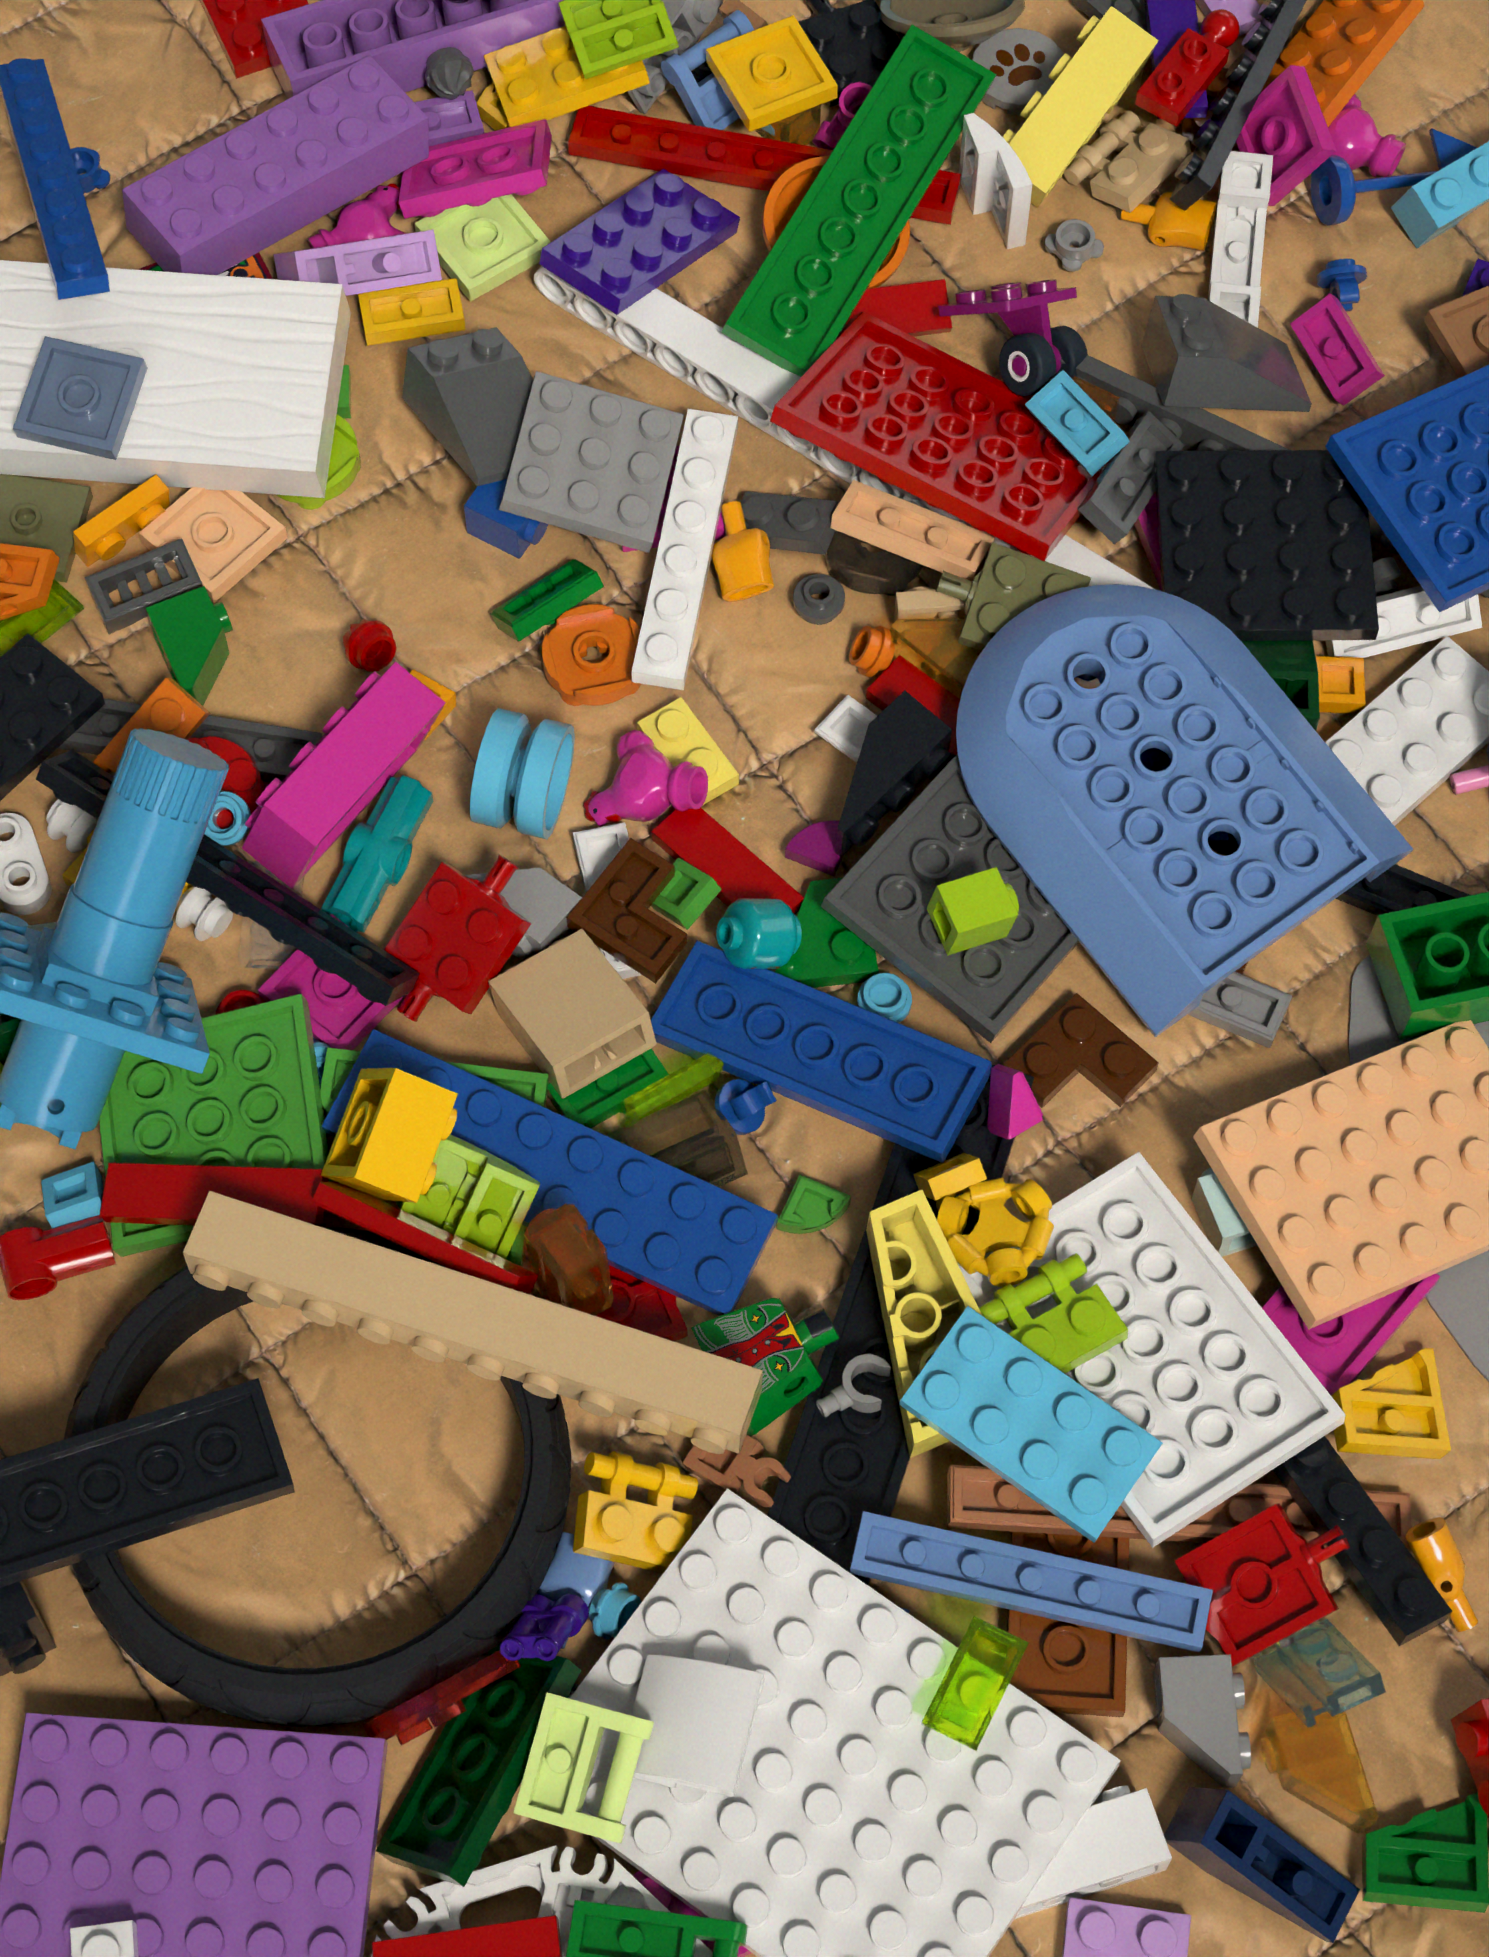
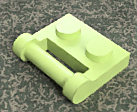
[513,1692,654,1843]

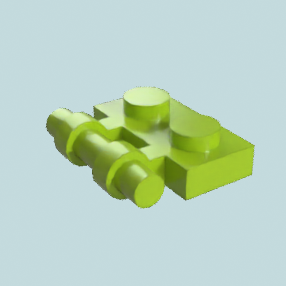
[978,1253,1128,1374]

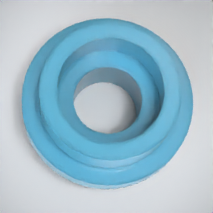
[204,791,251,846]

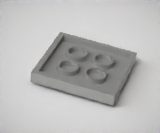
[499,371,684,553]

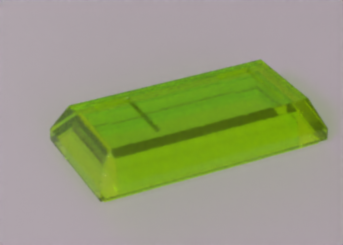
[0,579,85,658]
[620,1053,724,1131]
[921,1616,1029,1751]

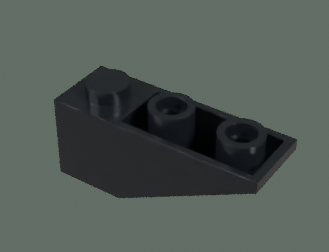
[835,690,952,857]

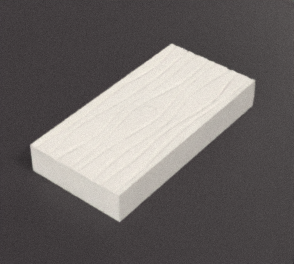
[0,260,351,498]

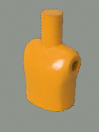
[1121,192,1217,251]
[711,501,774,602]
[1405,1517,1478,1632]

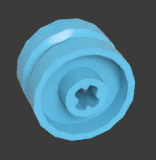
[470,708,575,840]

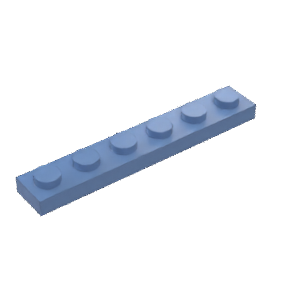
[850,1511,1213,1653]

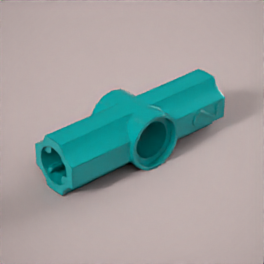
[321,775,433,933]

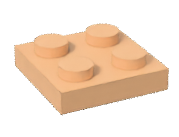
[139,487,288,603]

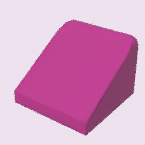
[988,1064,1043,1139]

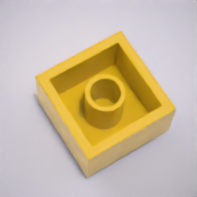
[321,1068,458,1203]

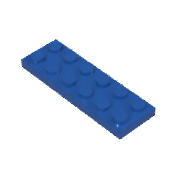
[651,940,992,1163]

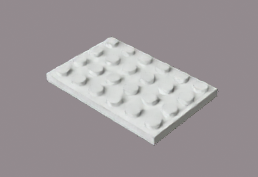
[958,1152,1346,1548]

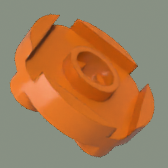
[542,604,641,706]

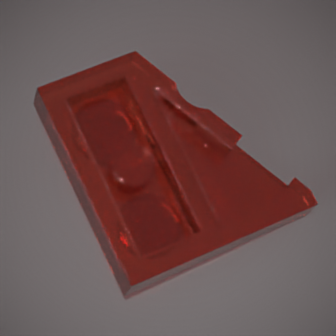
[363,1650,521,1746]

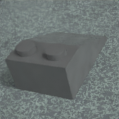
[1141,294,1312,412]
[402,327,533,486]

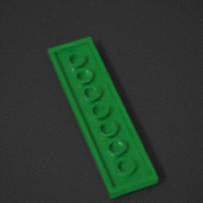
[722,24,997,377]

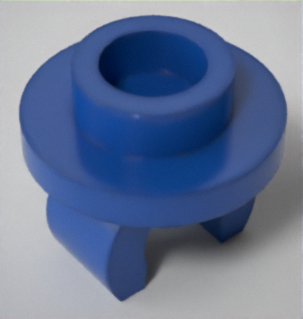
[1316,259,1367,311]
[715,1079,777,1135]

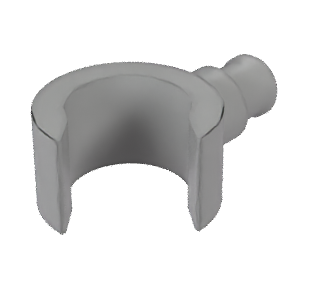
[816,1354,891,1417]

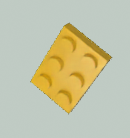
[484,25,650,127]

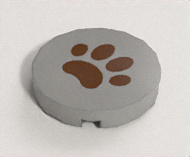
[973,28,1064,116]

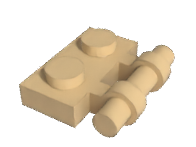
[1064,111,1191,213]

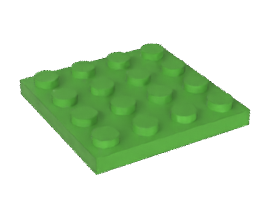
[99,994,333,1257]

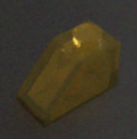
[890,618,982,699]
[1260,1700,1379,1833]

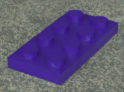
[539,169,740,315]

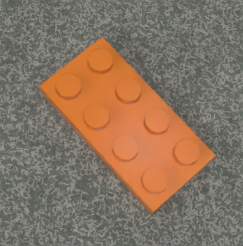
[1260,0,1424,127]

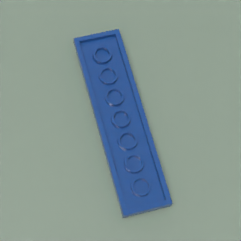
[321,1029,778,1316]

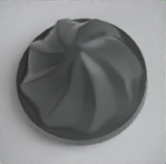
[425,47,474,100]

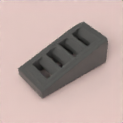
[85,538,203,634]

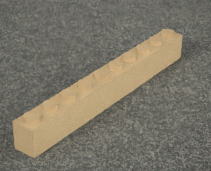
[183,1191,763,1454]

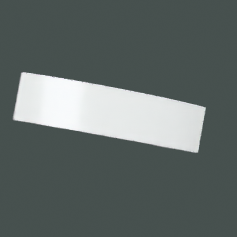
[1208,151,1273,328]

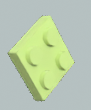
[415,194,551,302]

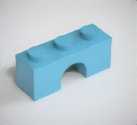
[1391,141,1489,248]

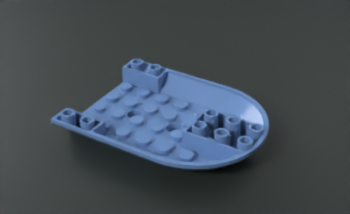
[956,584,1413,1037]

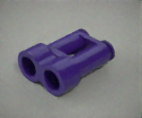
[500,1594,589,1661]

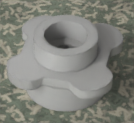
[1044,219,1104,272]

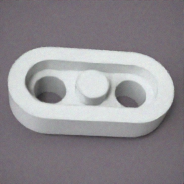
[0,813,52,915]

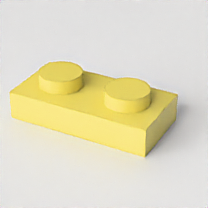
[637,697,739,806]

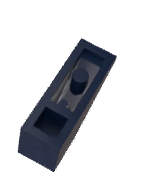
[1164,1787,1360,1943]

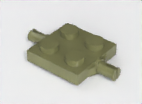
[936,542,1091,652]

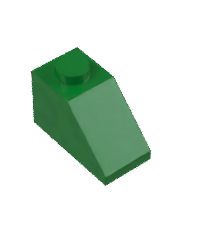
[145,586,233,706]

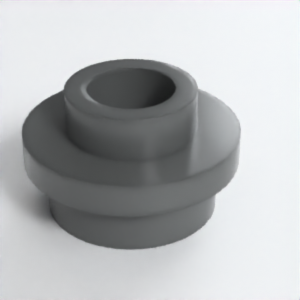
[793,574,845,625]

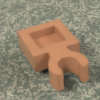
[682,1434,791,1507]

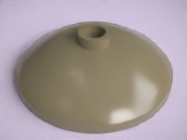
[880,0,1025,52]

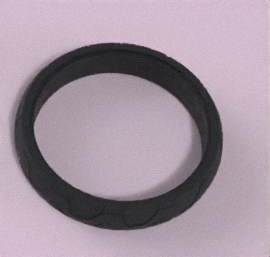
[64,1228,571,1727]

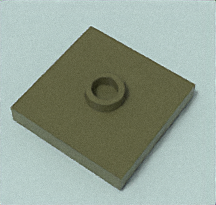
[0,474,93,583]

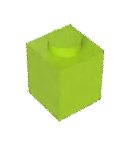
[927,867,1019,956]

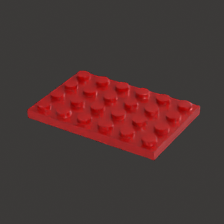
[770,312,1109,561]

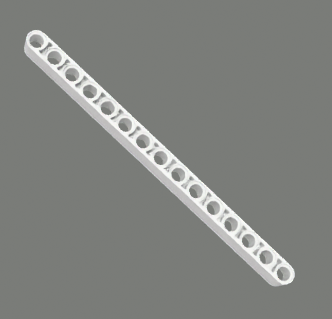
[534,266,1156,590]

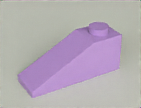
[273,230,442,296]

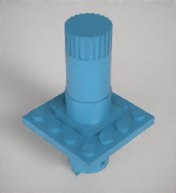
[0,728,229,1150]

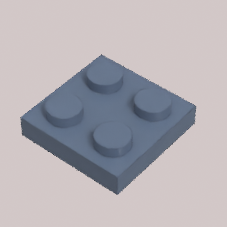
[13,336,148,460]

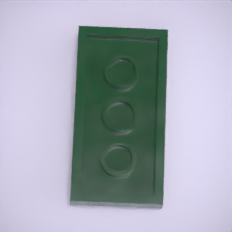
[376,1642,582,1887]

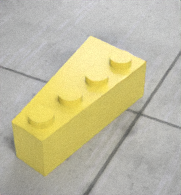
[1003,6,1159,208]
[866,1189,982,1458]

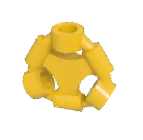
[937,1177,1054,1287]

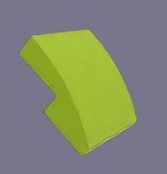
[558,0,679,79]
[400,1134,540,1259]

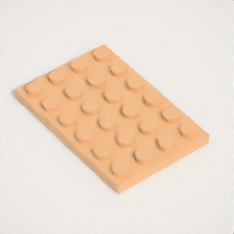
[1193,1020,1489,1330]

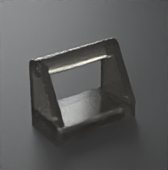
[604,1090,748,1187]

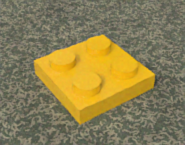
[706,15,838,132]

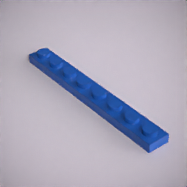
[0,58,110,300]

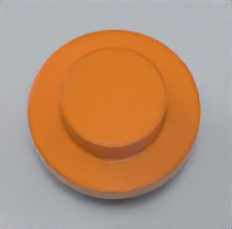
[849,626,895,677]

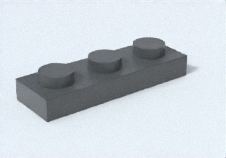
[1078,410,1185,545]

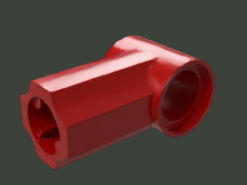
[0,1215,116,1301]

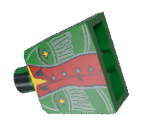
[691,1298,840,1437]

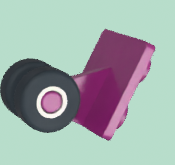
[938,279,1088,396]

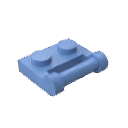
[661,10,754,130]

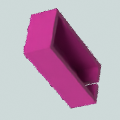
[242,662,446,889]

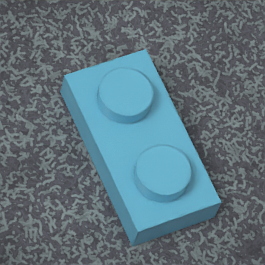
[1025,370,1130,476]

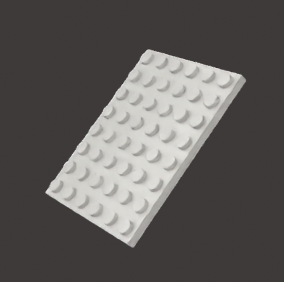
[521,1488,1121,1957]

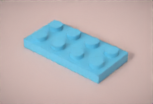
[899,1306,1163,1543]

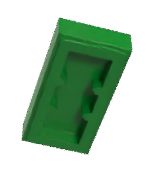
[490,559,604,642]

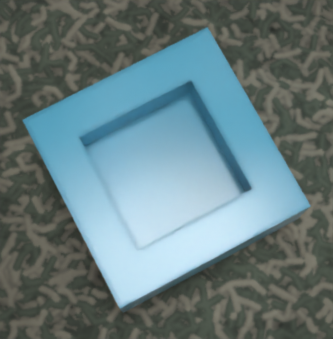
[41,1161,104,1229]

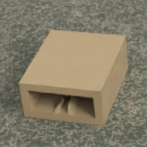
[488,929,657,1099]

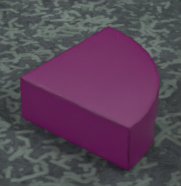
[785,820,844,876]

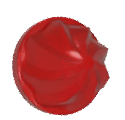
[343,618,397,672]

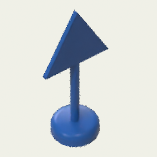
[1311,128,1478,226]

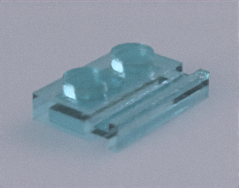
[1252,1619,1386,1728]

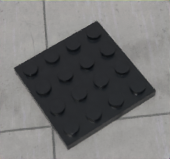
[1154,450,1379,641]

